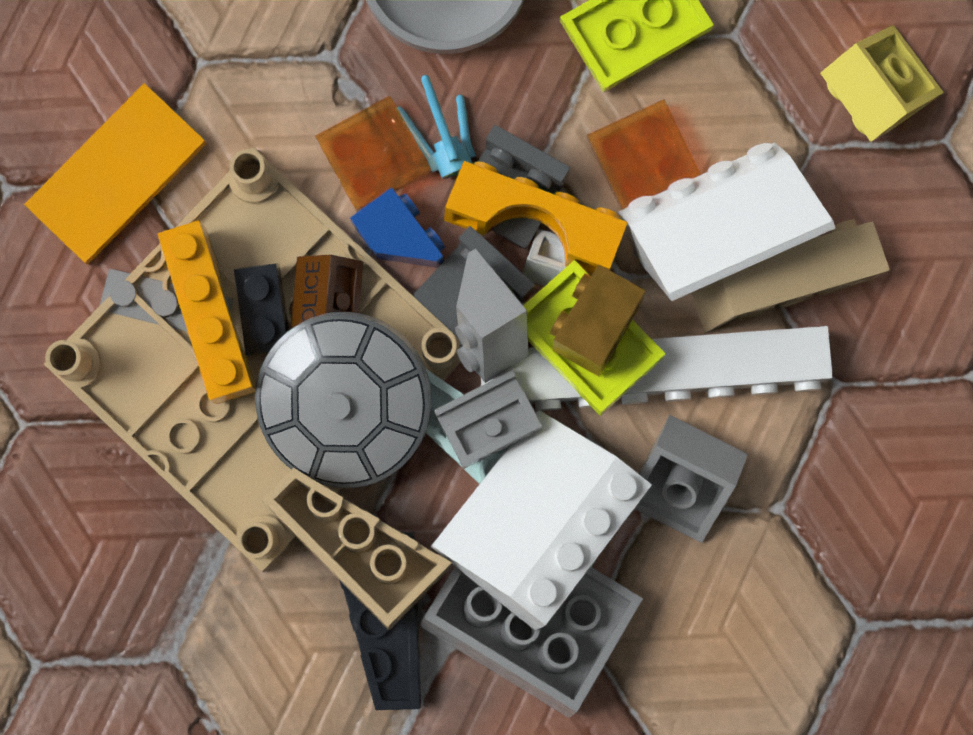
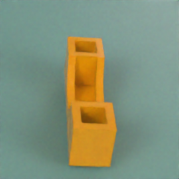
[444,161,628,276]
[157,220,256,405]

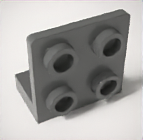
[478,124,570,249]
[414,226,535,337]

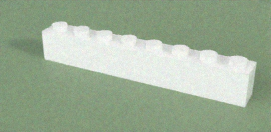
[481,326,833,411]

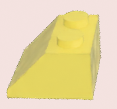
[820,25,944,142]

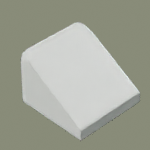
[523,229,566,286]

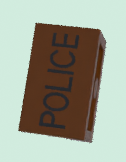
[290,254,364,330]

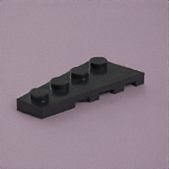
[339,532,421,710]

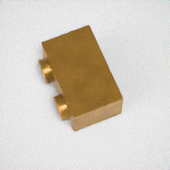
[550,265,646,377]

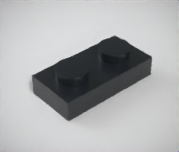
[234,263,289,355]

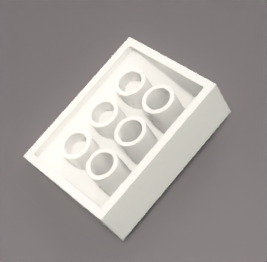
[618,142,835,301]
[431,410,652,630]

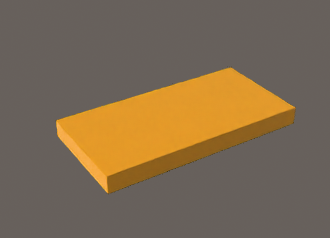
[24,83,207,265]

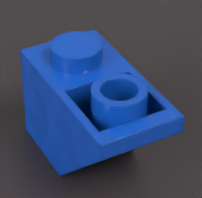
[350,187,446,268]

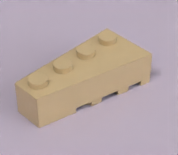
[691,219,890,333]
[261,468,452,630]

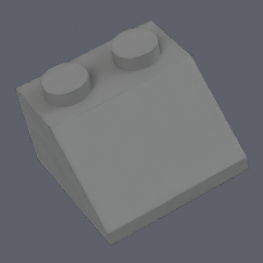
[455,249,528,383]
[634,415,748,543]

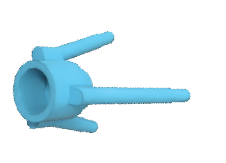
[395,75,476,179]

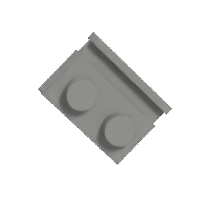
[434,370,542,469]

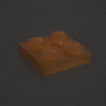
[315,96,432,213]
[586,99,701,210]

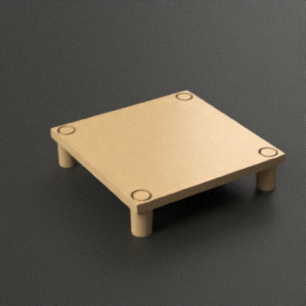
[44,147,461,572]

